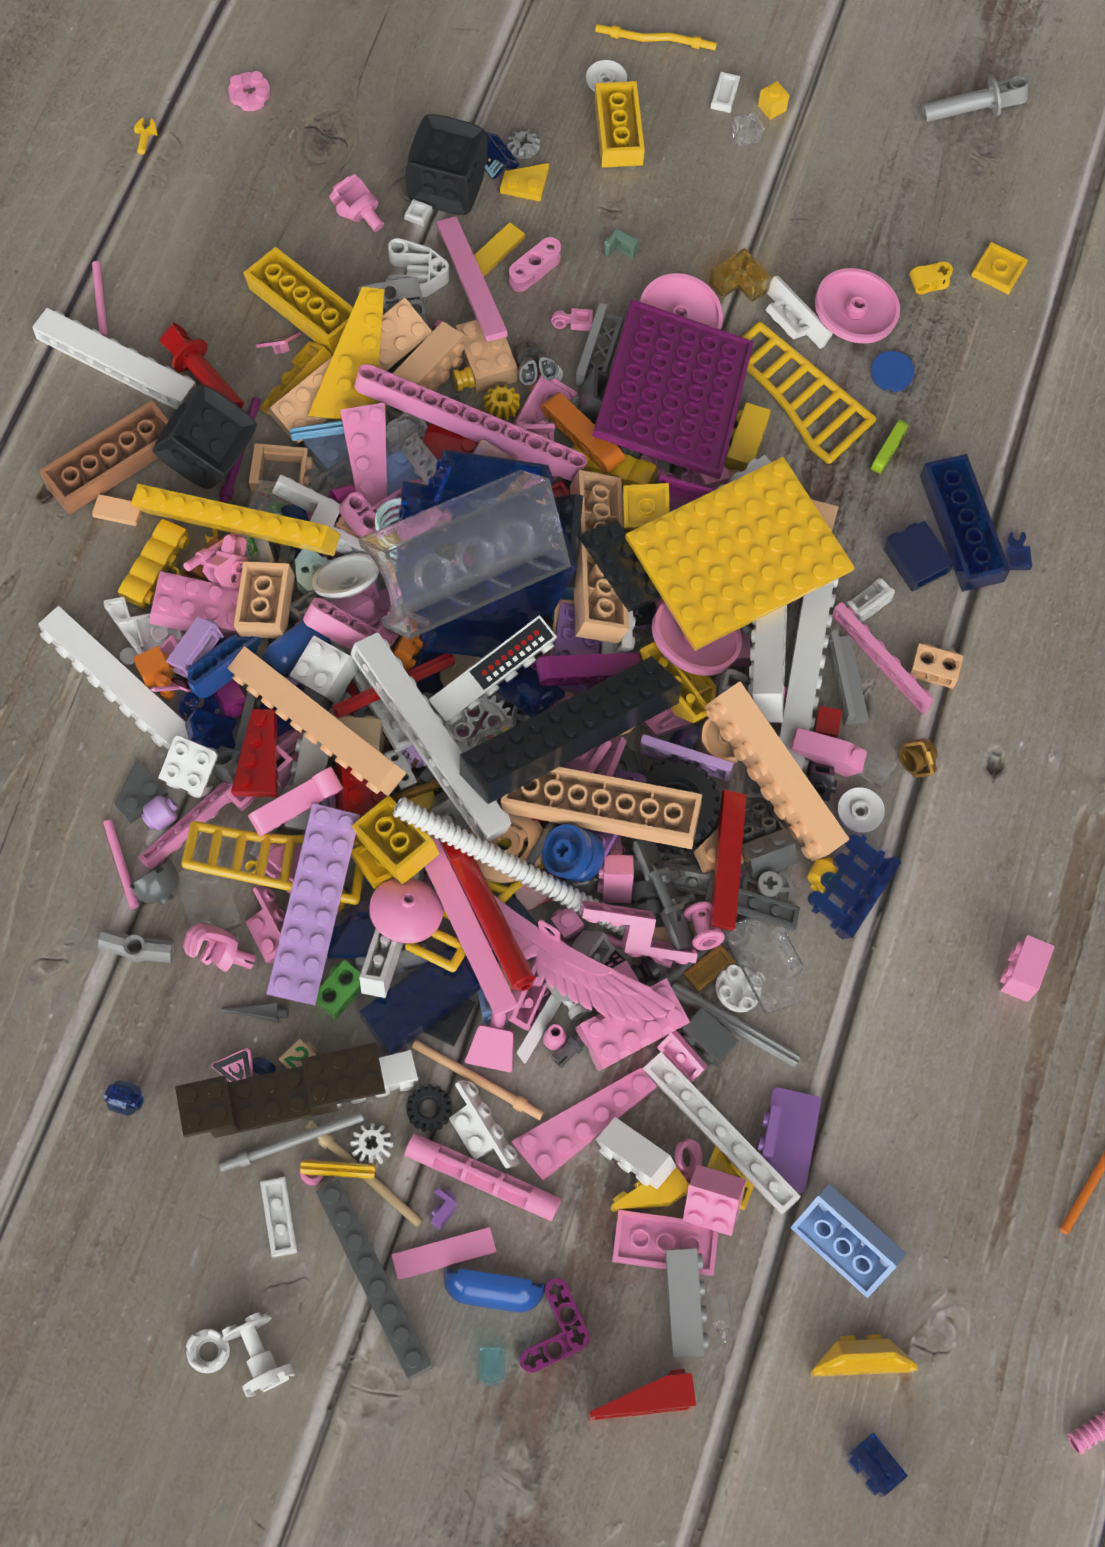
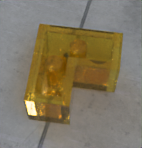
[709,248,771,302]

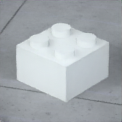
[289,636,359,704]

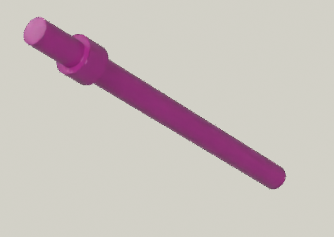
[219,397,261,503]

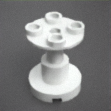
[222,1312,295,1398]

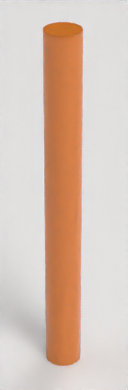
[1059,1150,1105,1235]

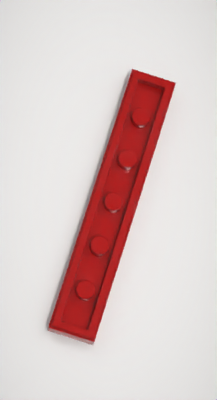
[710,790,746,931]

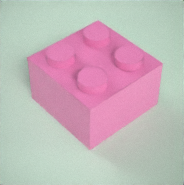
[1000,935,1055,1002]
[683,1165,746,1236]

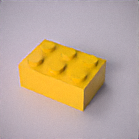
[351,796,439,885]

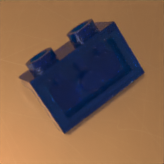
[185,707,237,750]

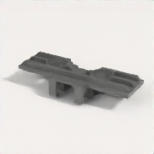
[633,840,696,950]

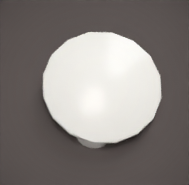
[715,965,762,1013]

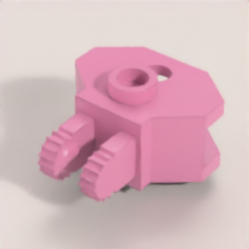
[203,534,248,589]

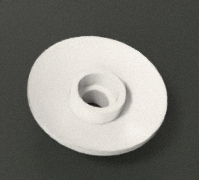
[586,60,627,92]
[837,787,885,833]

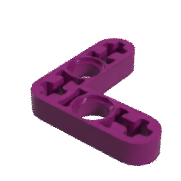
[519,1278,590,1374]

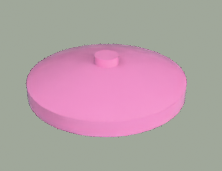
[815,268,900,343]
[639,273,723,330]
[652,602,742,676]

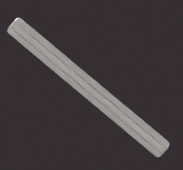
[672,983,801,1067]

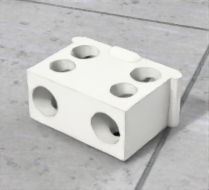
[383,749,417,792]

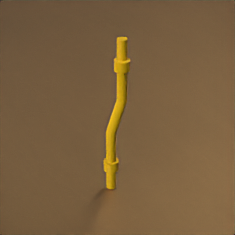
[595,24,717,51]

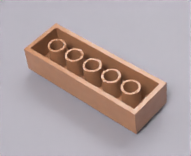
[39,400,169,515]

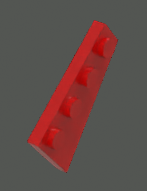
[231,709,279,798]

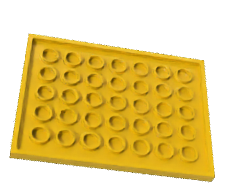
[625,457,855,651]

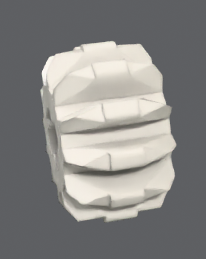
[350,1123,393,1165]

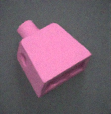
[465,1011,514,1072]

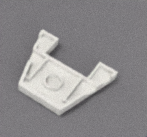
[104,597,186,655]

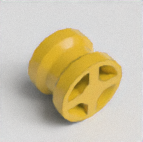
[452,366,475,392]

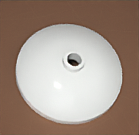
[312,553,380,599]

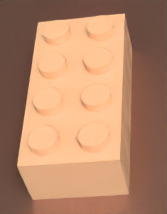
[392,321,464,417]

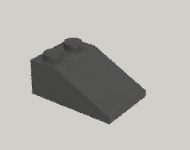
[580,368,609,422]

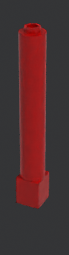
[439,828,535,991]

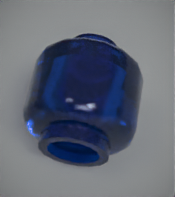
[104,1080,144,1116]

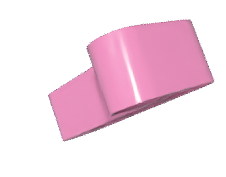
[339,479,426,538]
[303,598,400,651]
[248,767,343,837]

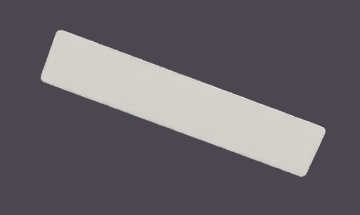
[517,994,562,1064]

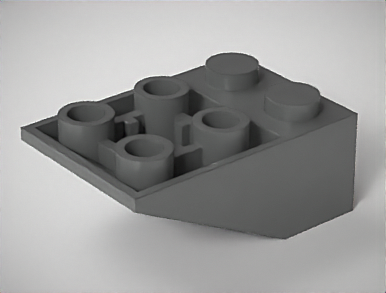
[742,799,797,880]

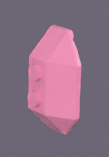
[507,939,567,1031]

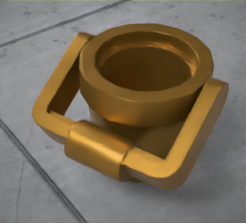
[899,738,938,778]

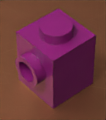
[214,679,246,720]

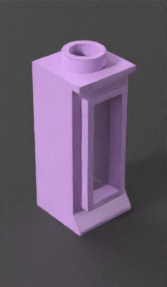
[166,616,224,678]

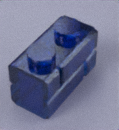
[847,1433,908,1497]

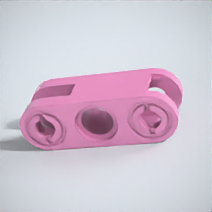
[509,237,561,292]

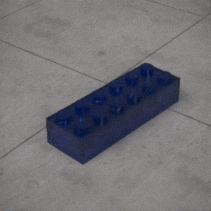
[920,454,1010,592]

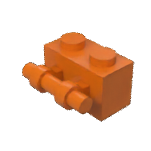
[133,646,175,702]

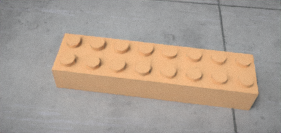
[267,298,432,445]
[570,470,629,644]
[704,682,850,862]
[501,767,702,849]

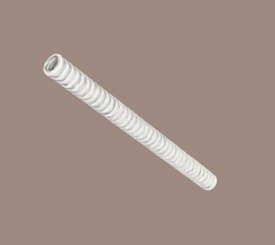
[393,797,625,936]

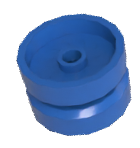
[542,824,605,883]

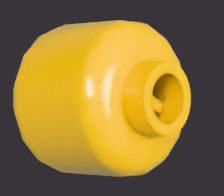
[807,857,842,894]

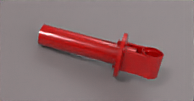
[159,322,244,409]

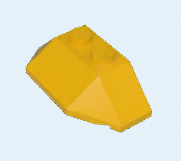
[640,641,716,723]
[810,1334,918,1377]

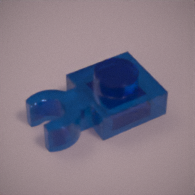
[1006,532,1032,570]

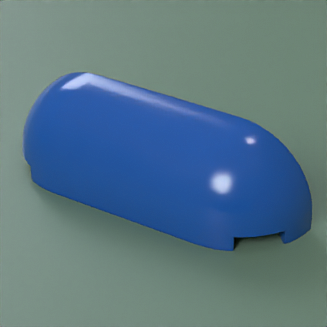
[263,620,332,675]
[187,634,261,698]
[444,1268,546,1313]

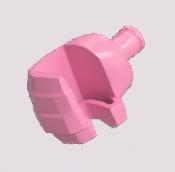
[329,174,384,232]
[183,922,255,972]

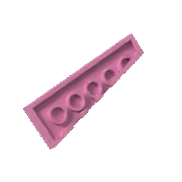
[340,402,388,535]
[511,1068,657,1182]

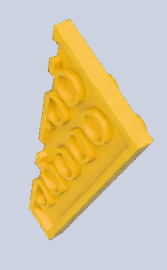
[307,287,384,420]

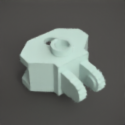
[295,549,331,595]

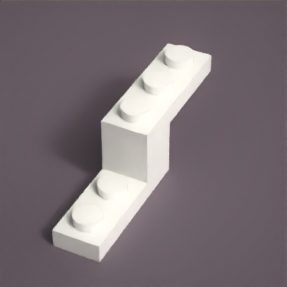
[272,474,374,555]

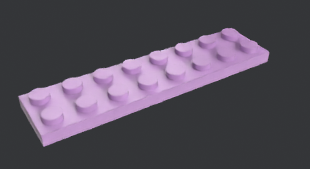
[266,803,360,1006]

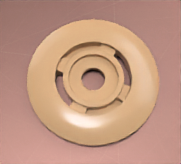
[467,808,544,883]

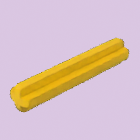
[300,1160,376,1179]

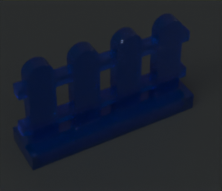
[808,834,901,940]

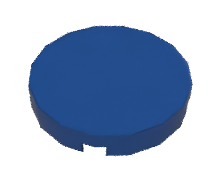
[871,351,915,392]

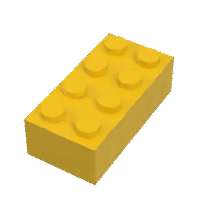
[594,81,645,168]

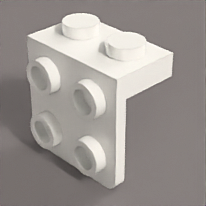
[158,736,218,798]

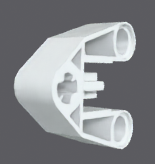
[385,238,449,299]

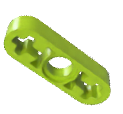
[871,419,910,475]

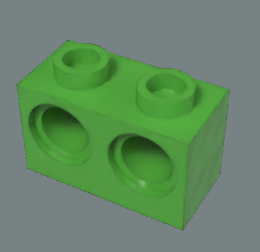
[316,960,361,1020]

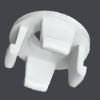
[186,1329,230,1373]

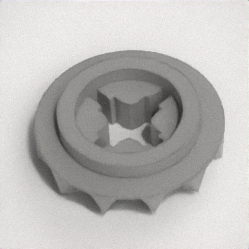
[507,128,540,159]

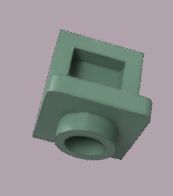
[604,229,638,258]

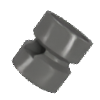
[632,881,664,921]

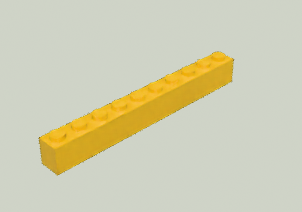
[131,484,341,556]

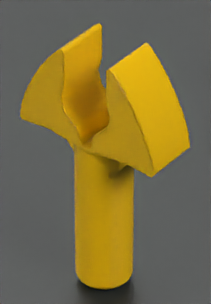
[134,117,158,155]

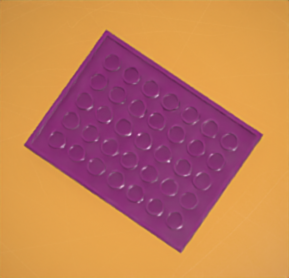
[592,299,754,479]

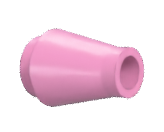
[543,1024,567,1050]

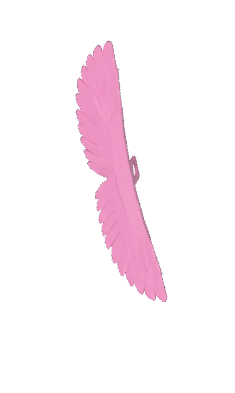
[432,871,676,1022]

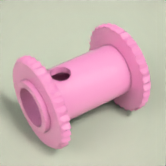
[683,901,725,950]

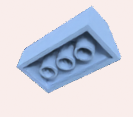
[791,1184,907,1298]

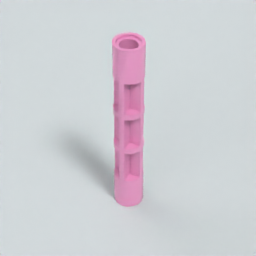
[405,1133,562,1222]

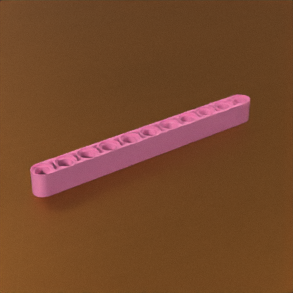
[354,364,587,481]

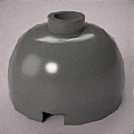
[129,860,179,905]

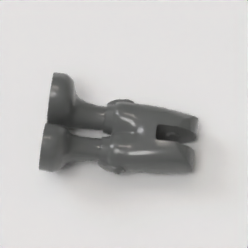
[513,341,559,385]

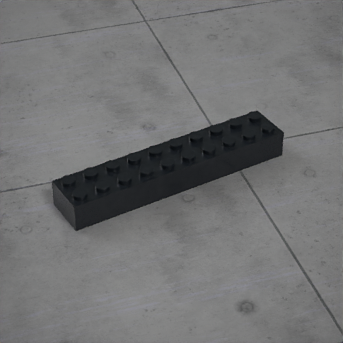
[460,656,681,804]

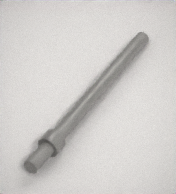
[219,1111,365,1172]

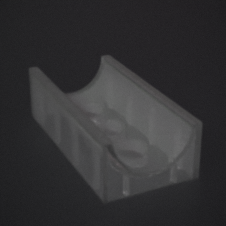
[358,470,571,639]

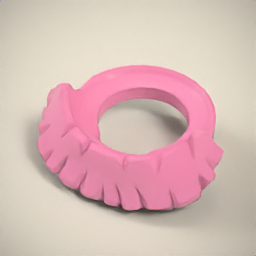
[675,1138,703,1180]

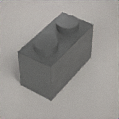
[680,1008,739,1067]

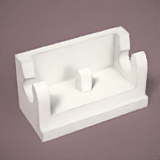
[844,578,895,623]

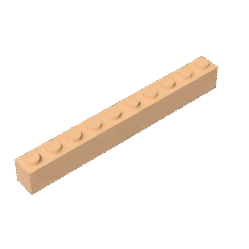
[227,646,406,796]

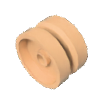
[695,718,739,766]

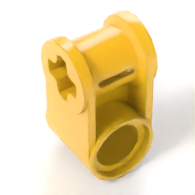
[909,261,953,295]

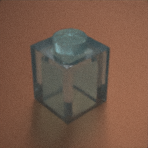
[478,1347,505,1387]

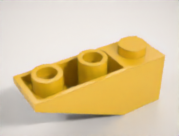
[611,1164,689,1212]

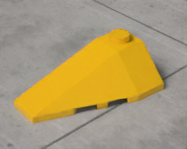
[259,341,333,415]

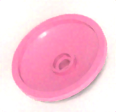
[369,878,443,943]

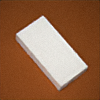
[711,72,740,113]

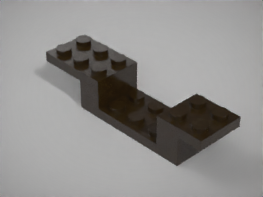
[175,1042,386,1138]

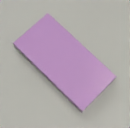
[640,734,733,781]

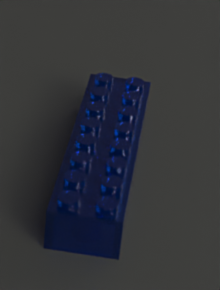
[359,897,539,1055]

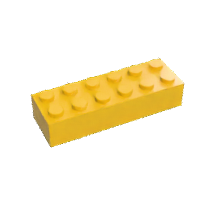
[243,247,353,355]

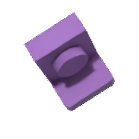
[430,1188,458,1231]

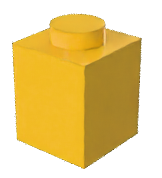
[758,81,789,120]

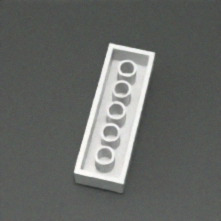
[748,605,787,722]

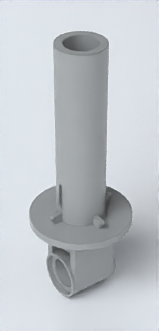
[922,76,1029,122]

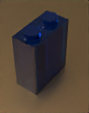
[883,521,954,592]

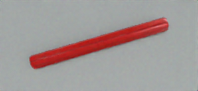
[332,652,455,718]

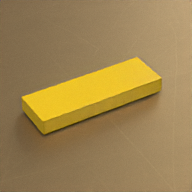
[474,222,526,277]

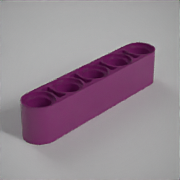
[535,653,643,686]

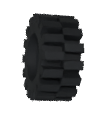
[406,1084,452,1132]

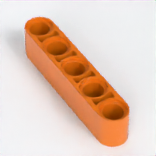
[540,392,625,473]

